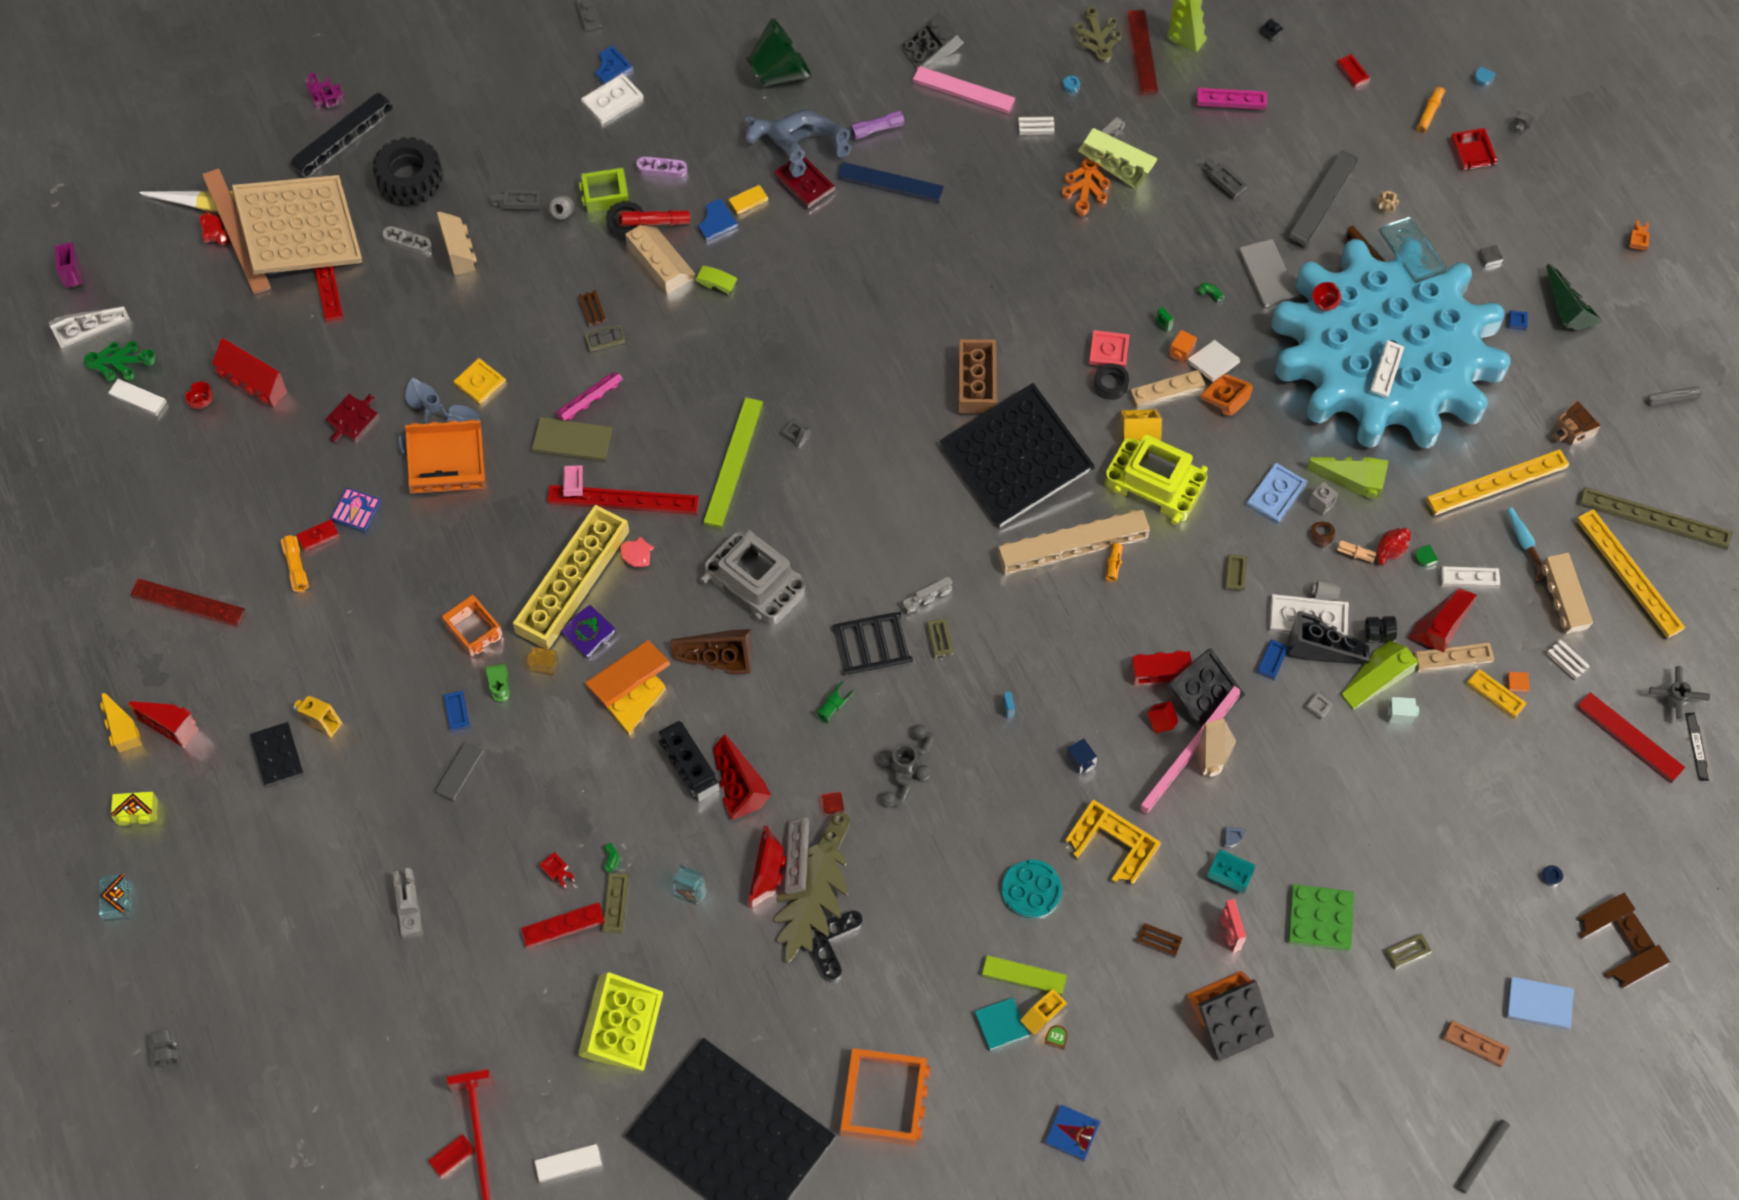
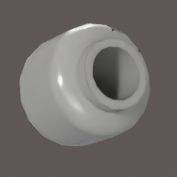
[549,195,574,220]

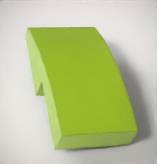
[695,266,738,295]

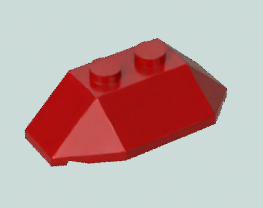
[748,825,787,908]

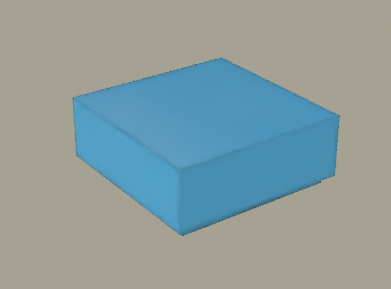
[1003,691,1015,718]

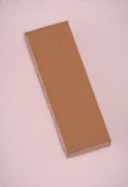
[1443,1020,1510,1068]

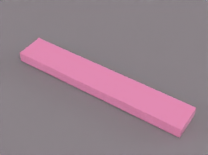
[913,66,1015,114]

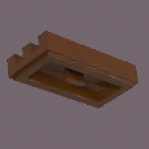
[579,290,606,327]
[1137,923,1183,958]

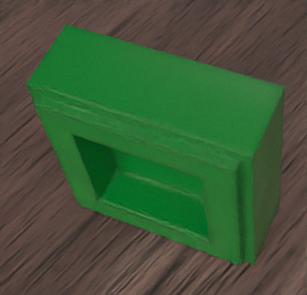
[1156,306,1174,332]

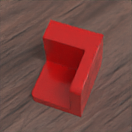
[1147,701,1179,733]

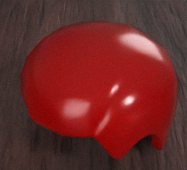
[1312,282,1342,311]
[185,381,213,409]

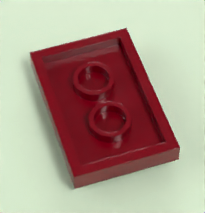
[774,156,835,208]

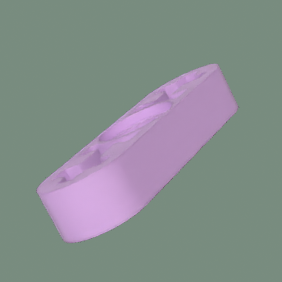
[637,157,688,178]

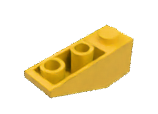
[100,693,142,753]

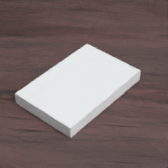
[581,73,643,124]

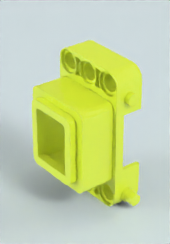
[1105,435,1208,525]

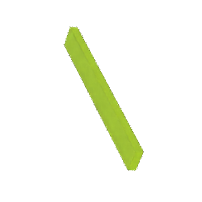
[704,397,763,529]

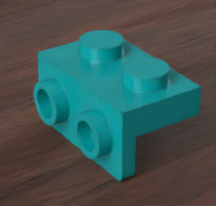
[1207,849,1256,894]

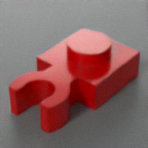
[539,852,575,889]

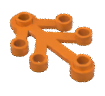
[1062,158,1110,216]

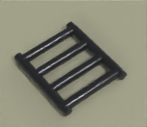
[832,612,913,676]

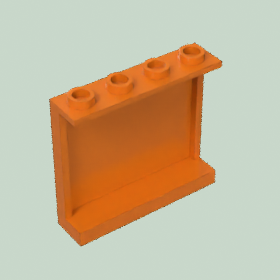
[405,419,486,494]

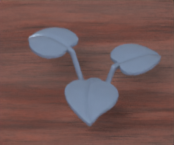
[398,377,480,454]

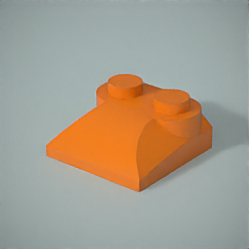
[1200,374,1253,415]

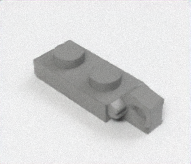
[902,577,953,613]

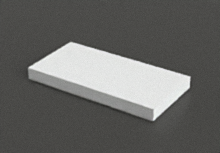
[1269,594,1349,636]

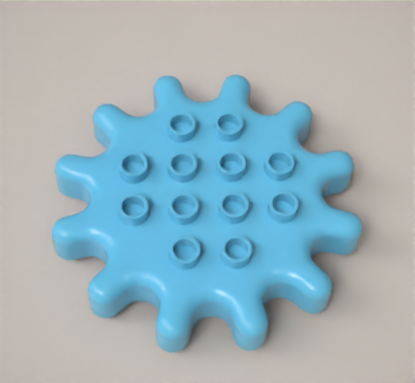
[1272,239,1511,448]

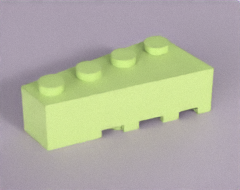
[1078,128,1158,190]

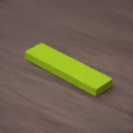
[982,955,1067,996]

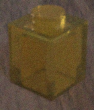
[527,647,558,676]

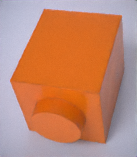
[1169,330,1197,363]

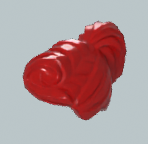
[1376,528,1412,566]

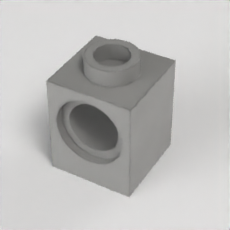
[1308,482,1338,516]

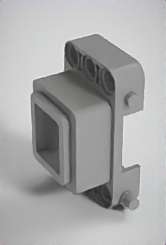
[700,530,806,626]

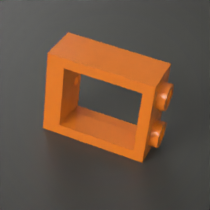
[442,595,502,657]

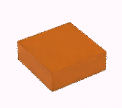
[1507,672,1530,693]

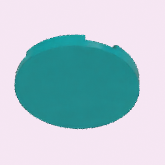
[1001,859,1062,919]

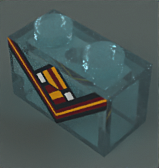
[672,865,707,905]
[99,874,132,922]

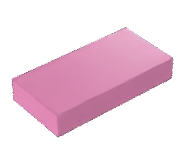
[563,465,583,496]

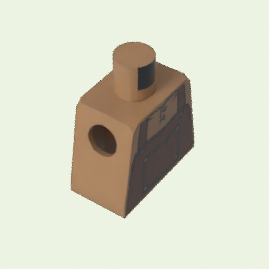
[1553,401,1601,445]

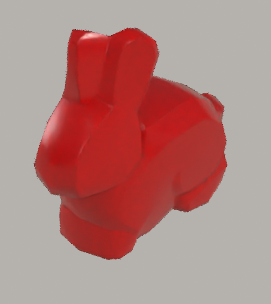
[199,211,230,246]

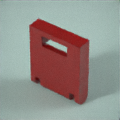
[1450,128,1498,170]

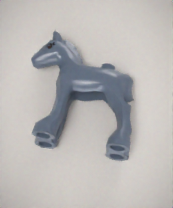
[745,109,851,177]

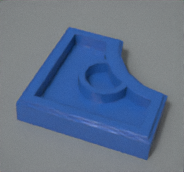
[595,45,633,85]
[698,198,738,241]

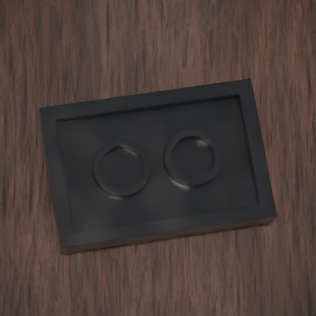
[250,722,305,788]

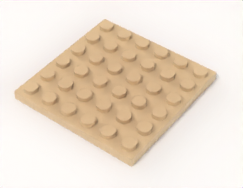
[232,175,362,275]

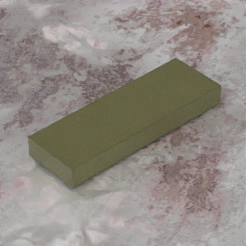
[602,873,629,934]

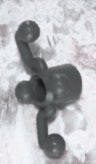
[879,724,934,807]

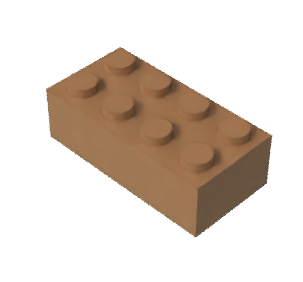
[959,339,997,414]

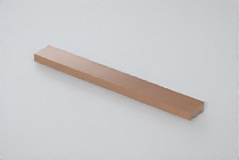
[202,168,271,295]

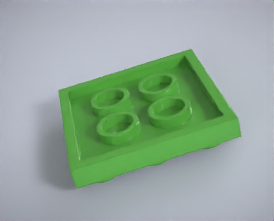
[1289,884,1354,952]

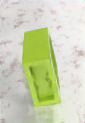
[579,168,629,213]

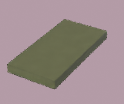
[532,417,613,462]

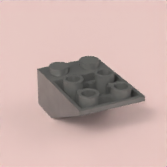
[900,12,964,69]

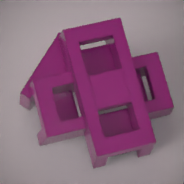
[306,72,344,108]

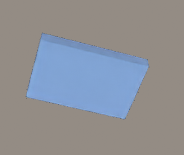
[1246,463,1308,524]
[1507,977,1574,1030]

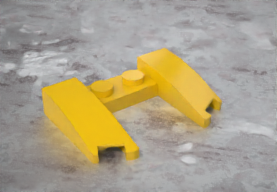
[1066,799,1161,884]

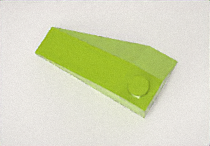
[1307,457,1388,498]
[1341,641,1419,710]

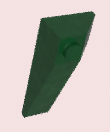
[1546,263,1603,331]

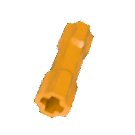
[281,535,309,593]

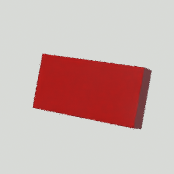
[1336,54,1370,88]
[428,1134,476,1179]

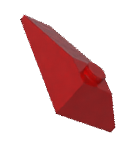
[713,735,771,820]

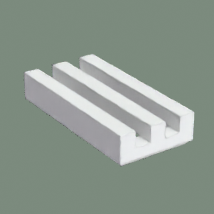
[1019,117,1055,135]
[1546,640,1590,680]

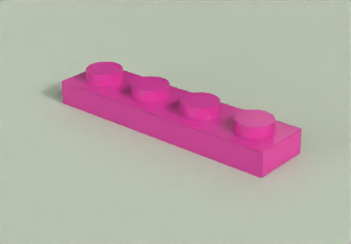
[1197,88,1267,110]
[554,372,623,421]

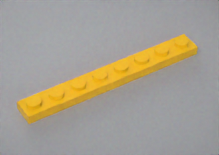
[1426,449,1569,515]
[1576,509,1685,639]

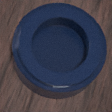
[1541,865,1563,887]

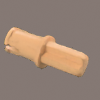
[1337,541,1376,563]

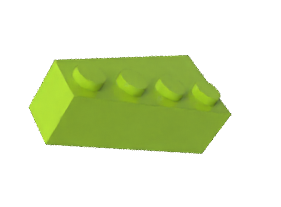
[1167,0,1207,53]

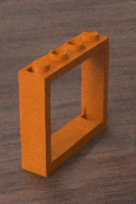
[840,1048,931,1146]

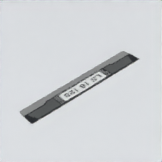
[1685,712,1715,781]

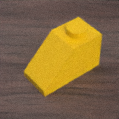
[1020,989,1067,1035]

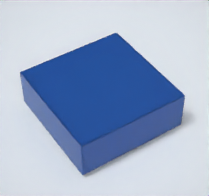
[1508,310,1528,331]

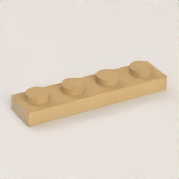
[1130,370,1205,408]

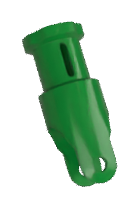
[815,681,854,723]

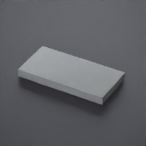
[1239,239,1298,308]

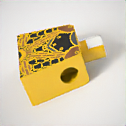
[294,695,342,738]

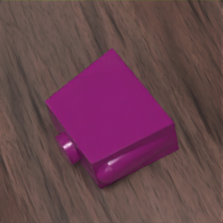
[55,242,83,288]

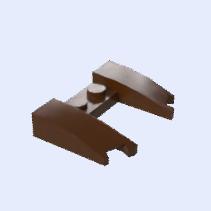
[1578,892,1670,989]

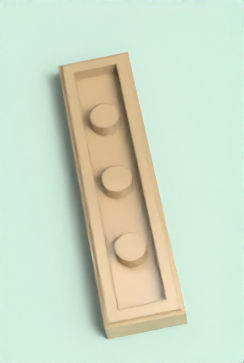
[1413,642,1495,672]

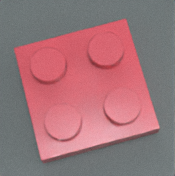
[1089,330,1130,368]
[1220,899,1246,952]

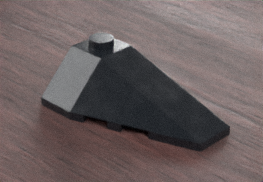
[1288,611,1370,663]

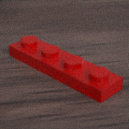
[521,902,606,949]

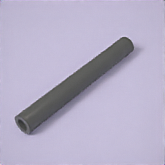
[1457,1120,1510,1194]

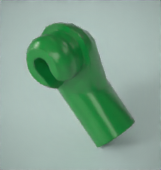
[1198,282,1225,302]

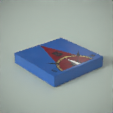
[1045,1105,1100,1161]

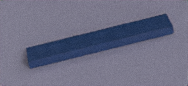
[838,162,944,203]

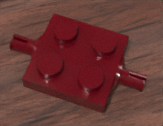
[325,393,379,443]

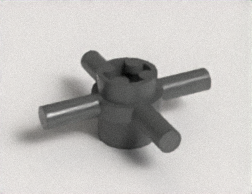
[1649,666,1710,722]

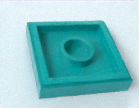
[975,998,1029,1051]

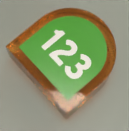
[1044,1025,1068,1050]

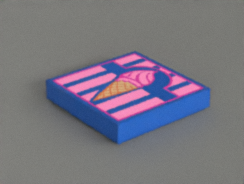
[330,487,381,533]

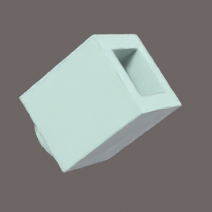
[1388,697,1419,724]

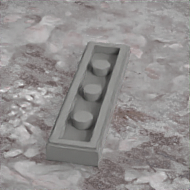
[785,817,809,895]

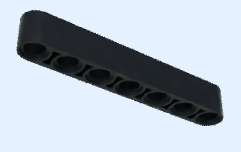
[291,93,393,177]

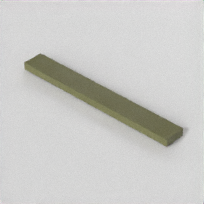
[1579,487,1733,550]

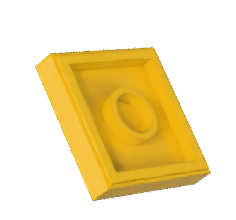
[453,358,506,405]

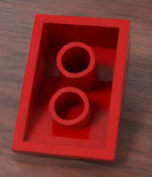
[128,701,199,748]

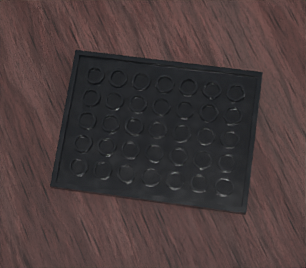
[624,1037,837,1200]

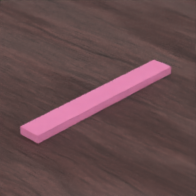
[1140,686,1240,815]

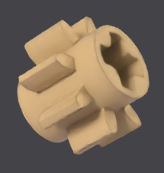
[1376,190,1399,213]

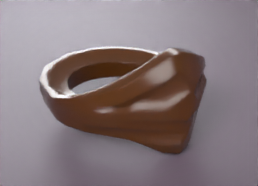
[1310,521,1335,548]

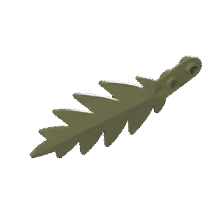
[774,813,851,963]

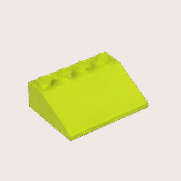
[578,972,663,1071]

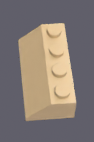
[625,225,696,294]

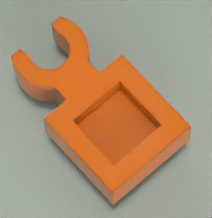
[1629,220,1650,251]

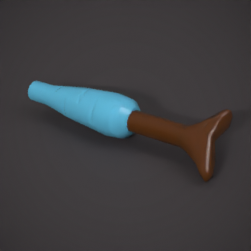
[1507,507,1544,582]

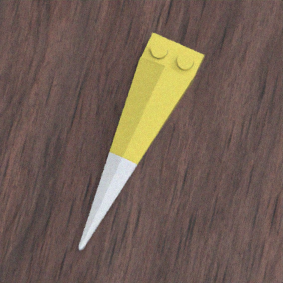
[139,191,237,214]

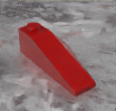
[1409,588,1477,652]

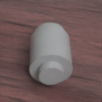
[1311,580,1341,601]

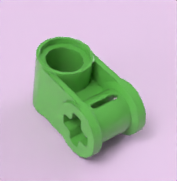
[486,663,510,702]

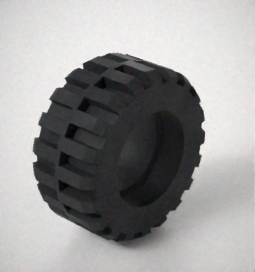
[372,137,443,206]

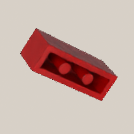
[1130,650,1192,686]

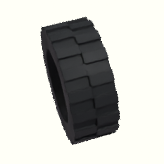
[606,201,646,241]

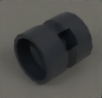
[1365,616,1397,642]

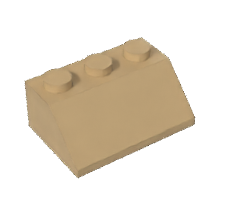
[437,212,477,276]

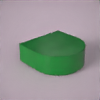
[1415,544,1438,566]

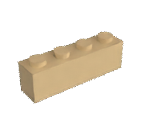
[1541,552,1593,634]

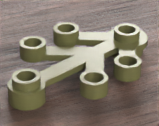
[1074,7,1122,62]

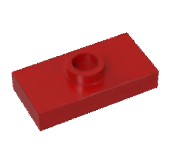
[296,519,340,552]

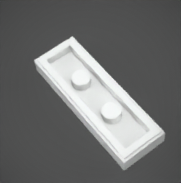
[1369,340,1404,398]
[108,379,166,416]
[1440,566,1500,588]
[535,1144,602,1183]

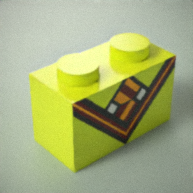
[111,792,158,826]

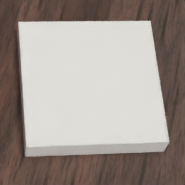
[1188,340,1240,382]

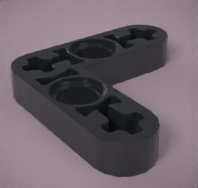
[811,910,863,983]

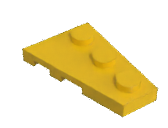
[607,675,666,736]

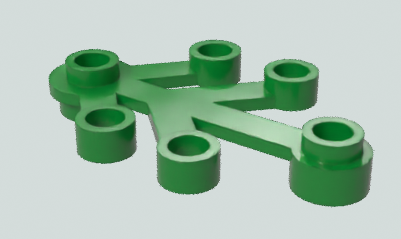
[84,341,156,382]

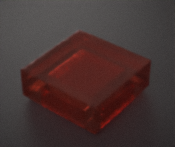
[822,792,844,815]

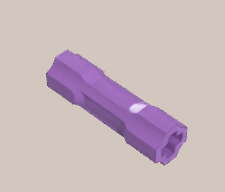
[851,110,904,140]

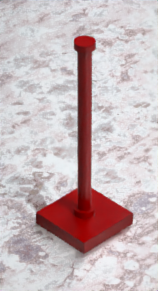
[446,1069,495,1200]

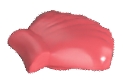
[621,537,655,567]

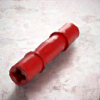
[618,210,690,226]

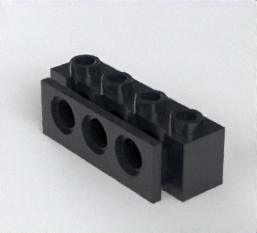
[658,721,720,802]

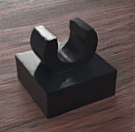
[1259,18,1284,42]

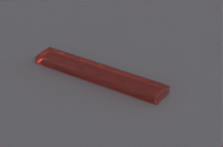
[1128,9,1158,95]
[130,578,246,627]

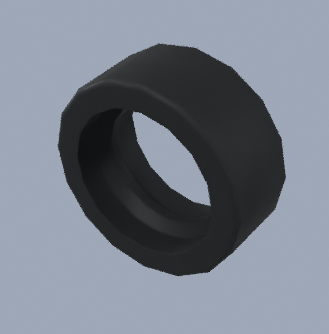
[1094,363,1130,400]

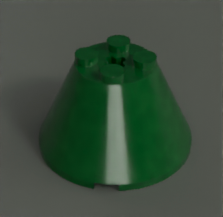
[746,18,812,87]

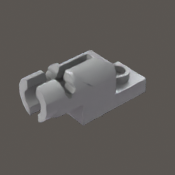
[392,868,423,938]

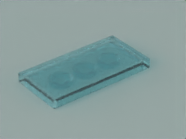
[1379,217,1448,283]

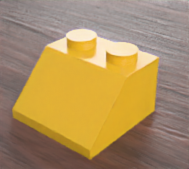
[1120,409,1162,440]

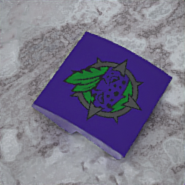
[560,605,617,657]

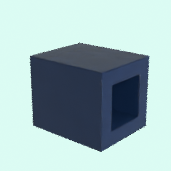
[1066,739,1097,774]

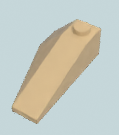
[1195,718,1236,776]

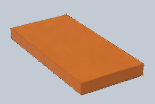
[585,640,671,708]

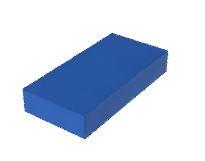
[1256,639,1289,681]
[444,690,470,732]

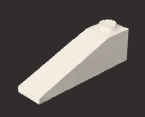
[49,307,129,348]

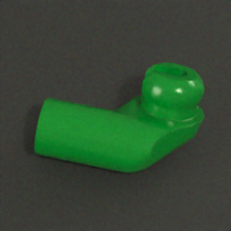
[604,843,621,873]

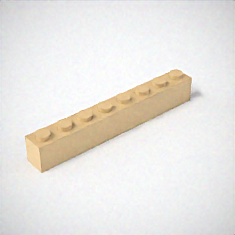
[998,510,1150,575]

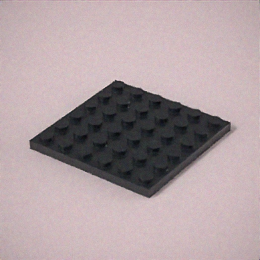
[940,383,1095,527]

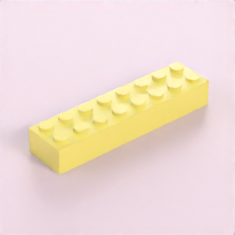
[513,505,629,650]

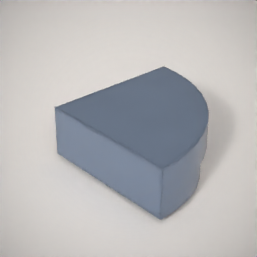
[1224,827,1246,848]

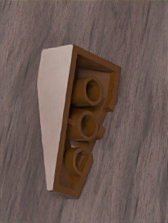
[671,629,753,674]

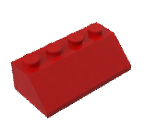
[212,338,287,407]

